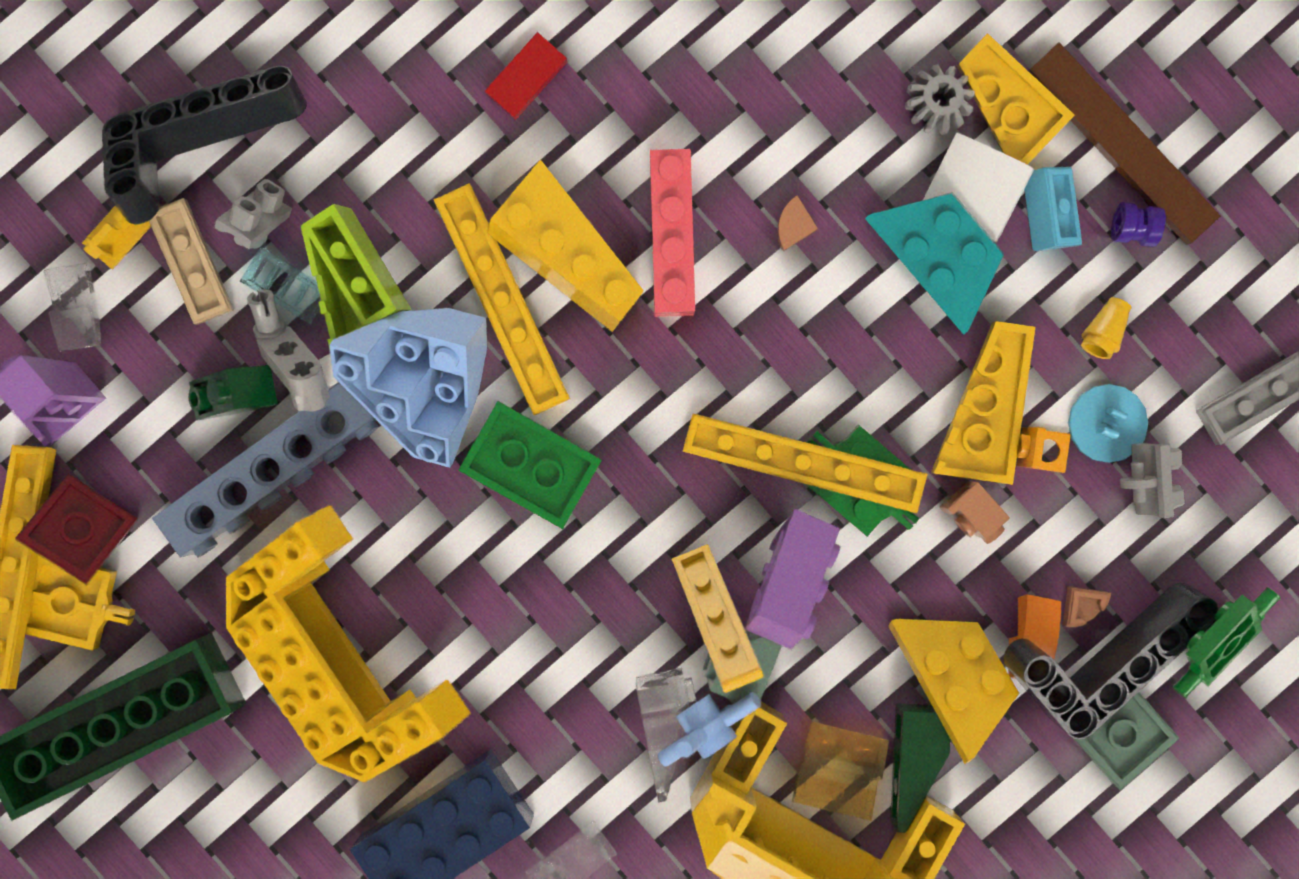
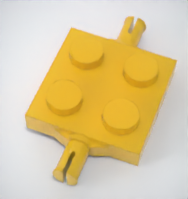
[26,556,135,651]

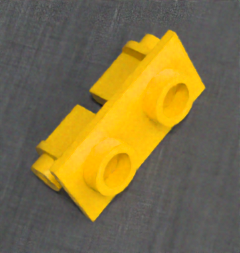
[82,206,161,270]

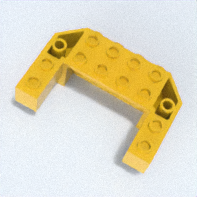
[226,505,471,783]
[690,701,965,879]

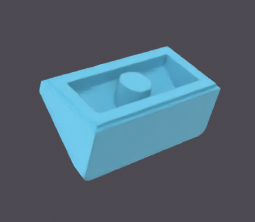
[1024,167,1082,251]

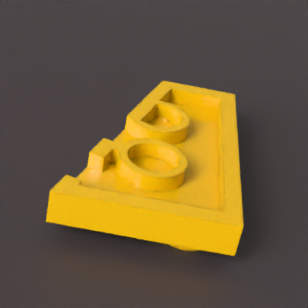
[957,33,1075,165]

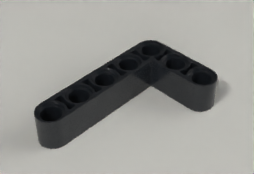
[102,65,307,225]
[1004,583,1218,740]

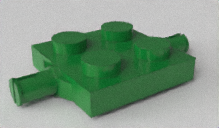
[806,425,919,537]
[1172,587,1280,699]

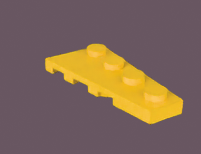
[931,321,1036,485]

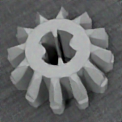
[905,64,975,135]

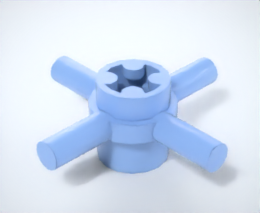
[658,692,761,767]

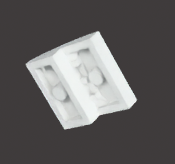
[923,132,1034,243]

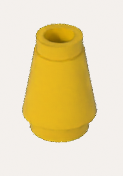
[1081,297,1132,359]

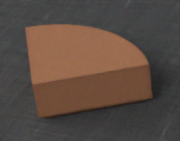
[778,196,818,252]
[1062,586,1111,627]

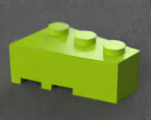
[301,204,412,349]

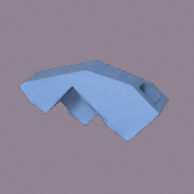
[329,308,487,468]

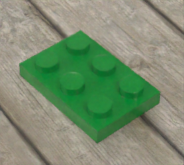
[459,401,602,529]

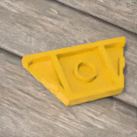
[888,619,1019,764]

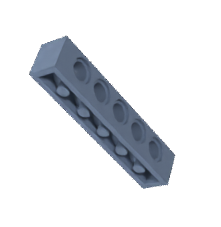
[152,383,379,558]

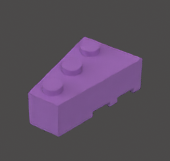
[745,509,840,650]

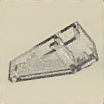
[635,668,696,803]

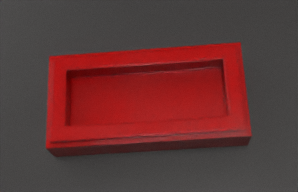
[485,32,568,121]

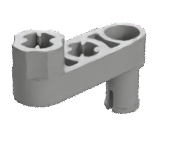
[247,289,330,412]

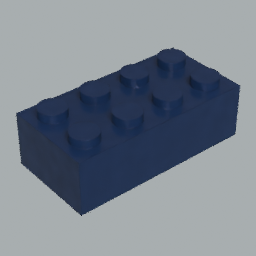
[350,749,534,879]

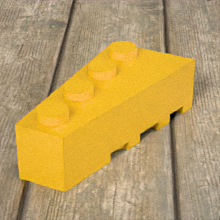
[487,159,644,332]

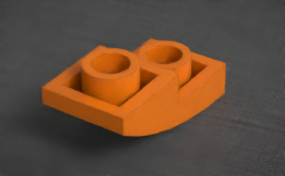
[1008,594,1061,679]

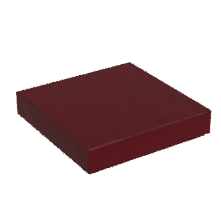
[15,473,138,586]

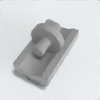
[214,179,292,249]
[1120,443,1185,518]

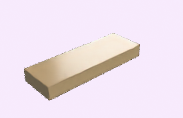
[149,198,234,325]

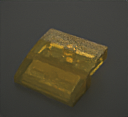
[792,722,889,821]

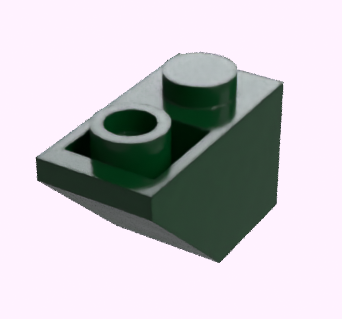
[188,365,278,421]

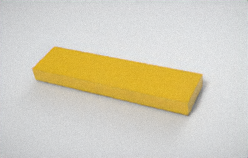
[672,544,764,693]

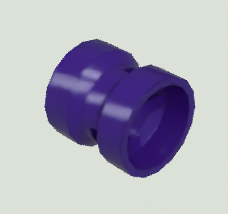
[1111,202,1166,248]

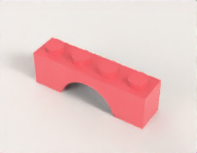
[650,149,695,317]

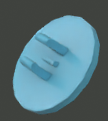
[1068,384,1148,463]

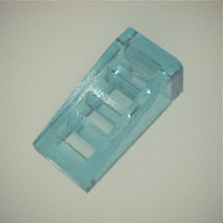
[240,246,321,324]

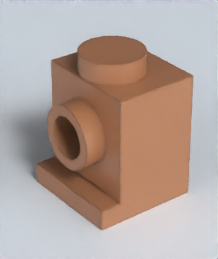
[940,481,1010,544]

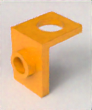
[1017,427,1071,473]

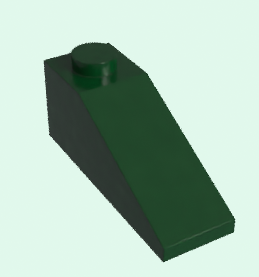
[890,703,952,833]

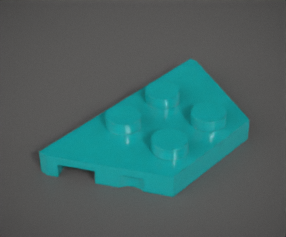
[865,192,1004,335]

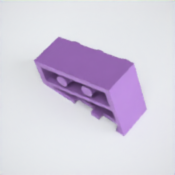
[0,355,106,447]

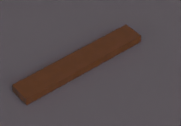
[1028,42,1221,245]

